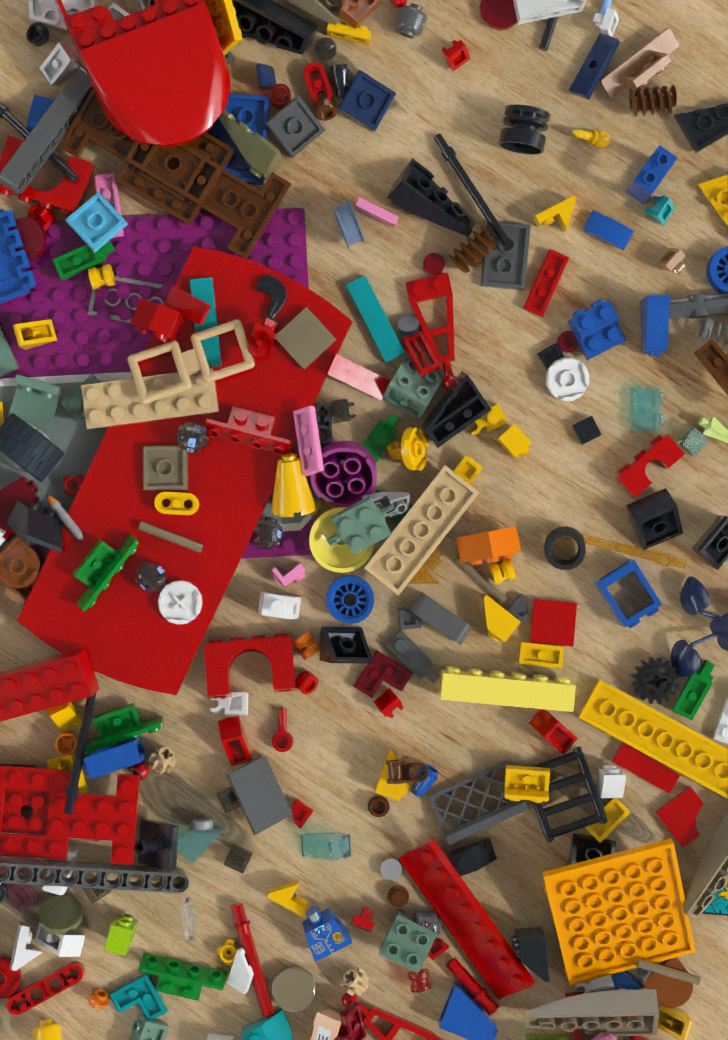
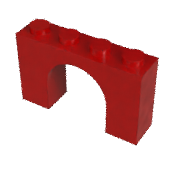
[0,135,95,217]
[204,633,297,699]

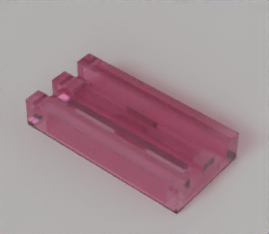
[0,868,38,912]

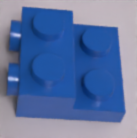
[568,299,626,360]

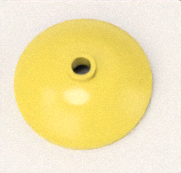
[309,507,375,573]

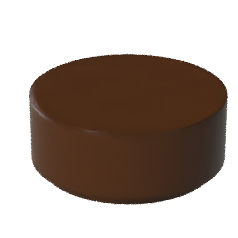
[315,99,337,121]

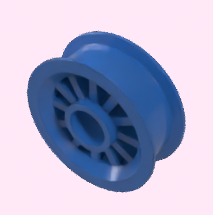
[706,246,728,294]
[326,575,374,624]

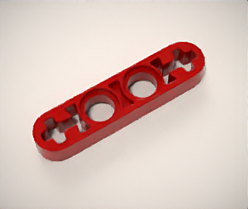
[6,961,85,1015]

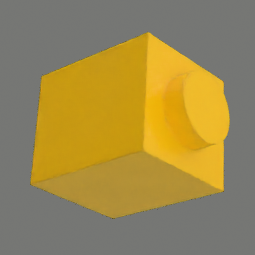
[497,423,532,458]

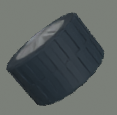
[0,413,64,482]

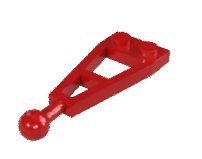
[405,273,457,391]
[341,992,444,1040]

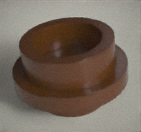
[368,795,390,817]
[387,885,409,907]

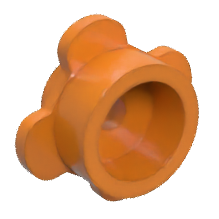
[88,988,111,1010]

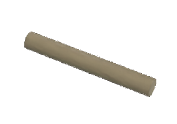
[139,521,203,553]
[454,555,507,604]
[636,959,701,985]

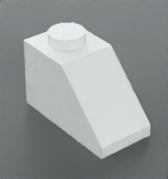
[35,922,85,957]

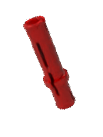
[445,957,499,1016]

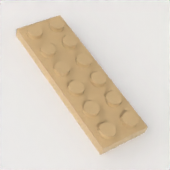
[81,368,219,430]
[364,465,479,596]

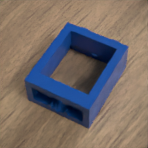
[626,145,678,204]
[594,559,662,628]
[82,736,147,779]

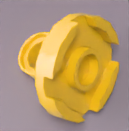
[387,427,429,470]

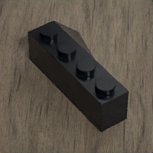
[232,0,319,55]

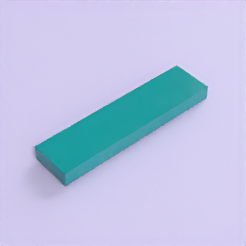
[346,276,405,363]
[190,277,222,367]

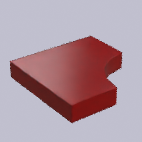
[655,786,704,848]

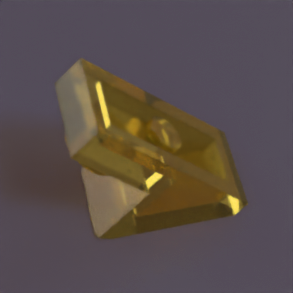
[408,549,442,584]

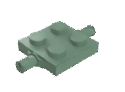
[327,496,397,555]

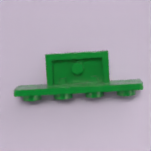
[73,534,139,612]
[85,703,164,754]
[138,953,227,1001]

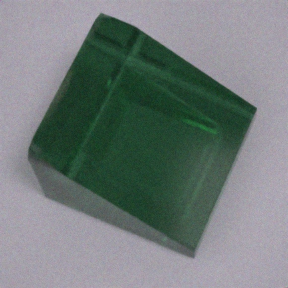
[678,426,709,458]

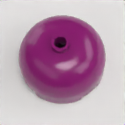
[310,440,377,508]

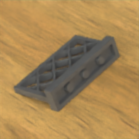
[428,761,529,845]

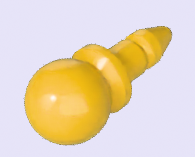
[571,129,610,148]

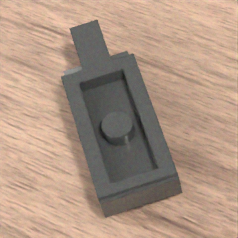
[386,630,439,684]

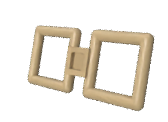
[128,319,255,404]

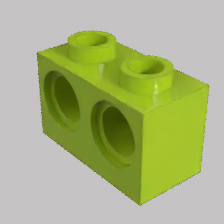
[104,913,138,956]

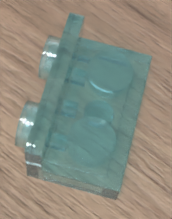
[630,387,664,432]

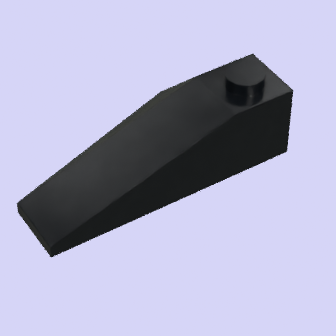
[387,158,475,236]

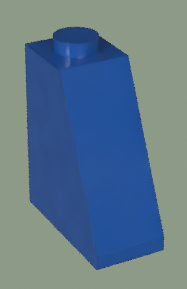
[640,295,670,357]
[438,981,498,1040]

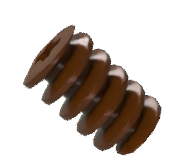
[629,85,677,117]
[448,225,496,273]

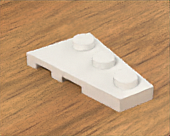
[28,0,96,30]

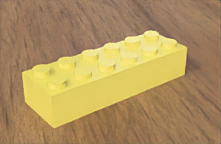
[439,666,576,712]

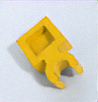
[471,403,507,435]
[453,454,484,485]

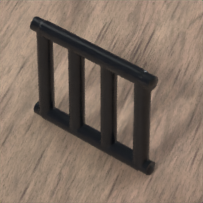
[526,746,608,843]

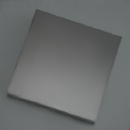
[264,95,326,158]

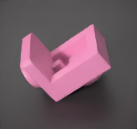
[271,563,306,587]

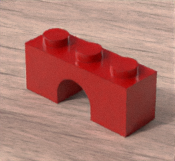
[615,434,685,498]

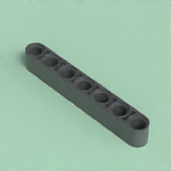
[0,66,93,194]

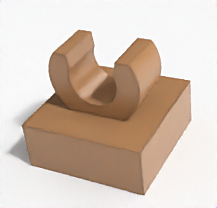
[656,248,686,274]
[4,586,32,608]

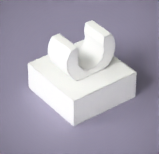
[593,8,619,37]

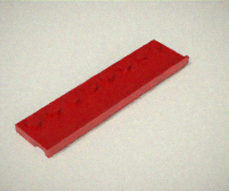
[399,839,535,1000]

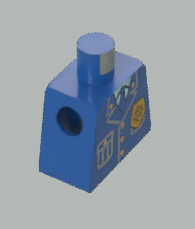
[302,906,352,962]

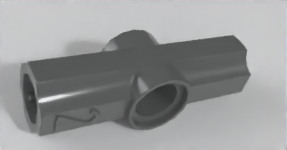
[669,294,728,319]

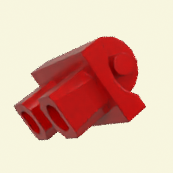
[249,317,277,357]

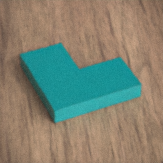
[109,973,168,1020]

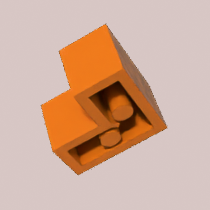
[455,526,521,566]

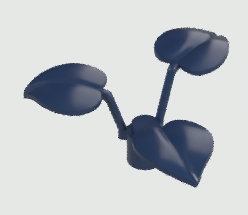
[671,576,728,677]

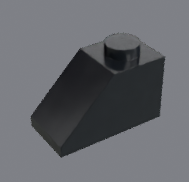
[449,838,497,876]

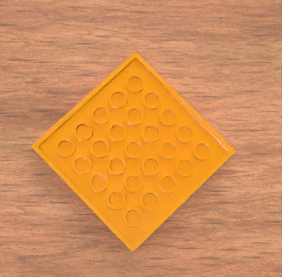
[542,838,696,985]

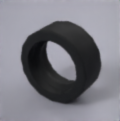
[544,526,586,570]

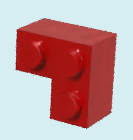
[131,298,184,343]

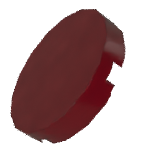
[480,0,518,31]
[10,217,47,262]

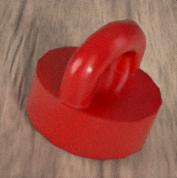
[296,671,318,695]

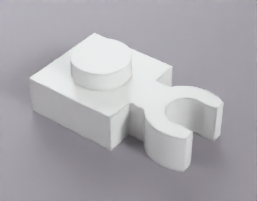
[210,692,248,716]

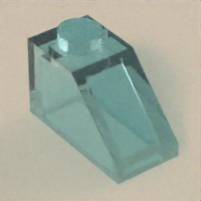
[177,826,223,865]
[301,832,351,861]

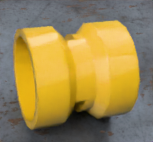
[88,264,115,290]
[489,558,516,585]

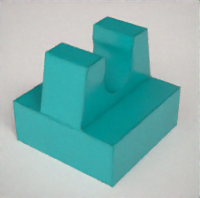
[645,195,675,226]

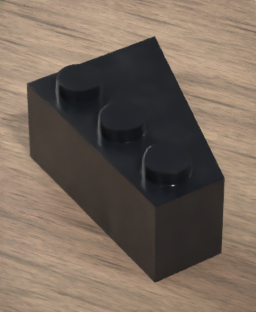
[421,371,491,448]

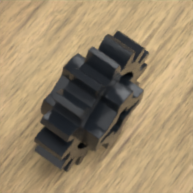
[631,657,679,704]

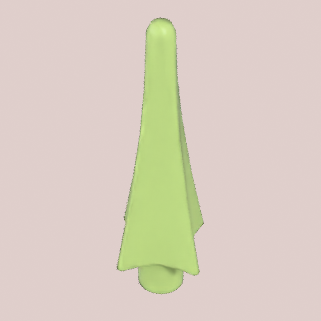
[698,416,728,443]

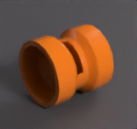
[293,630,320,660]
[55,731,79,755]

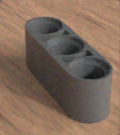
[409,592,473,645]

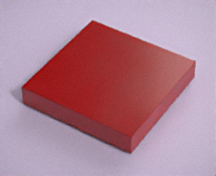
[529,599,577,647]

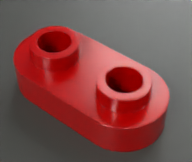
[303,62,332,105]

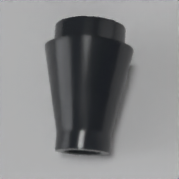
[329,64,350,97]

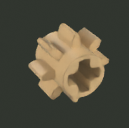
[148,746,178,774]
[341,967,370,996]

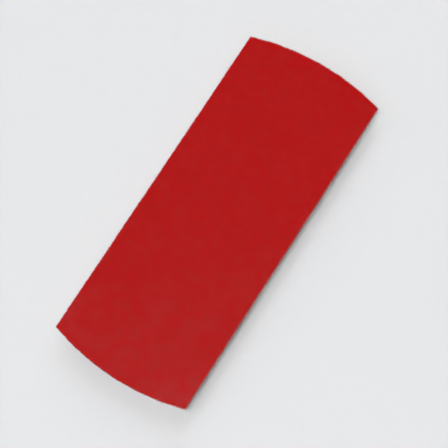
[17,247,353,695]

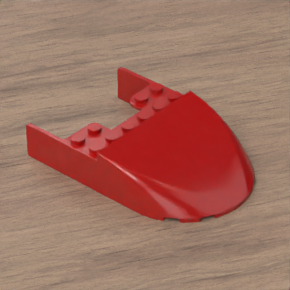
[54,0,231,147]

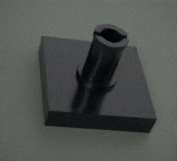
[135,819,179,871]

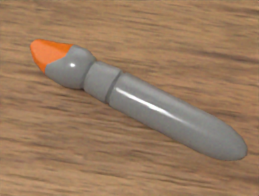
[48,496,83,540]

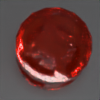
[269,83,292,109]
[408,969,432,993]

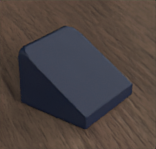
[256,63,277,91]

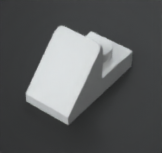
[40,40,79,86]
[9,924,42,971]

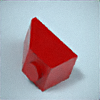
[529,709,578,754]
[218,715,252,766]

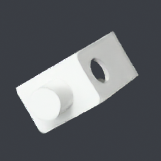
[258,591,302,619]

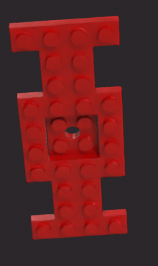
[0,765,140,865]

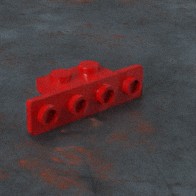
[204,406,291,455]

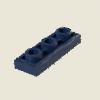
[569,33,620,100]

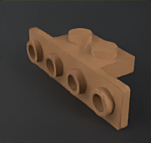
[599,28,679,98]

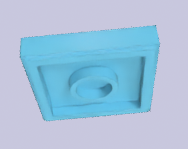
[65,192,128,253]

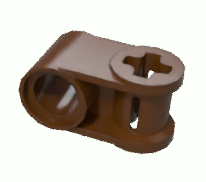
[386,760,429,784]

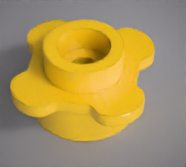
[216,939,239,965]

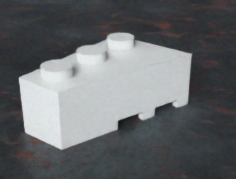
[513,0,587,25]

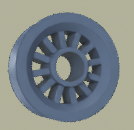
[331,198,365,250]

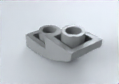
[362,491,410,517]

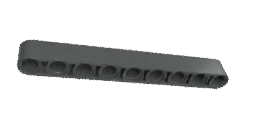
[0,857,189,893]

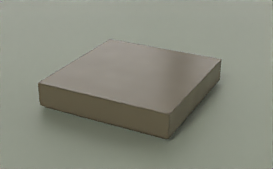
[275,307,336,370]
[143,446,188,490]

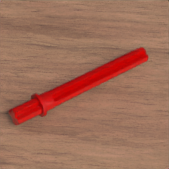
[230,902,274,1018]

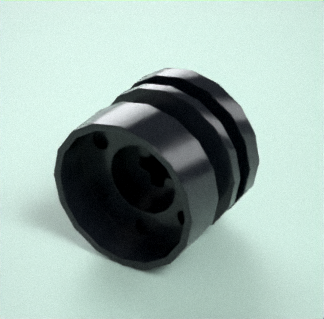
[498,104,550,155]

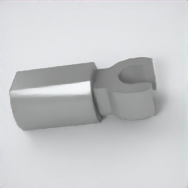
[575,974,616,995]

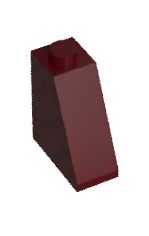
[0,476,40,543]

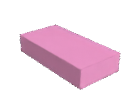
[355,197,398,228]

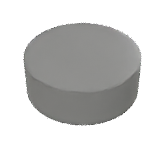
[191,818,213,830]
[380,857,402,880]

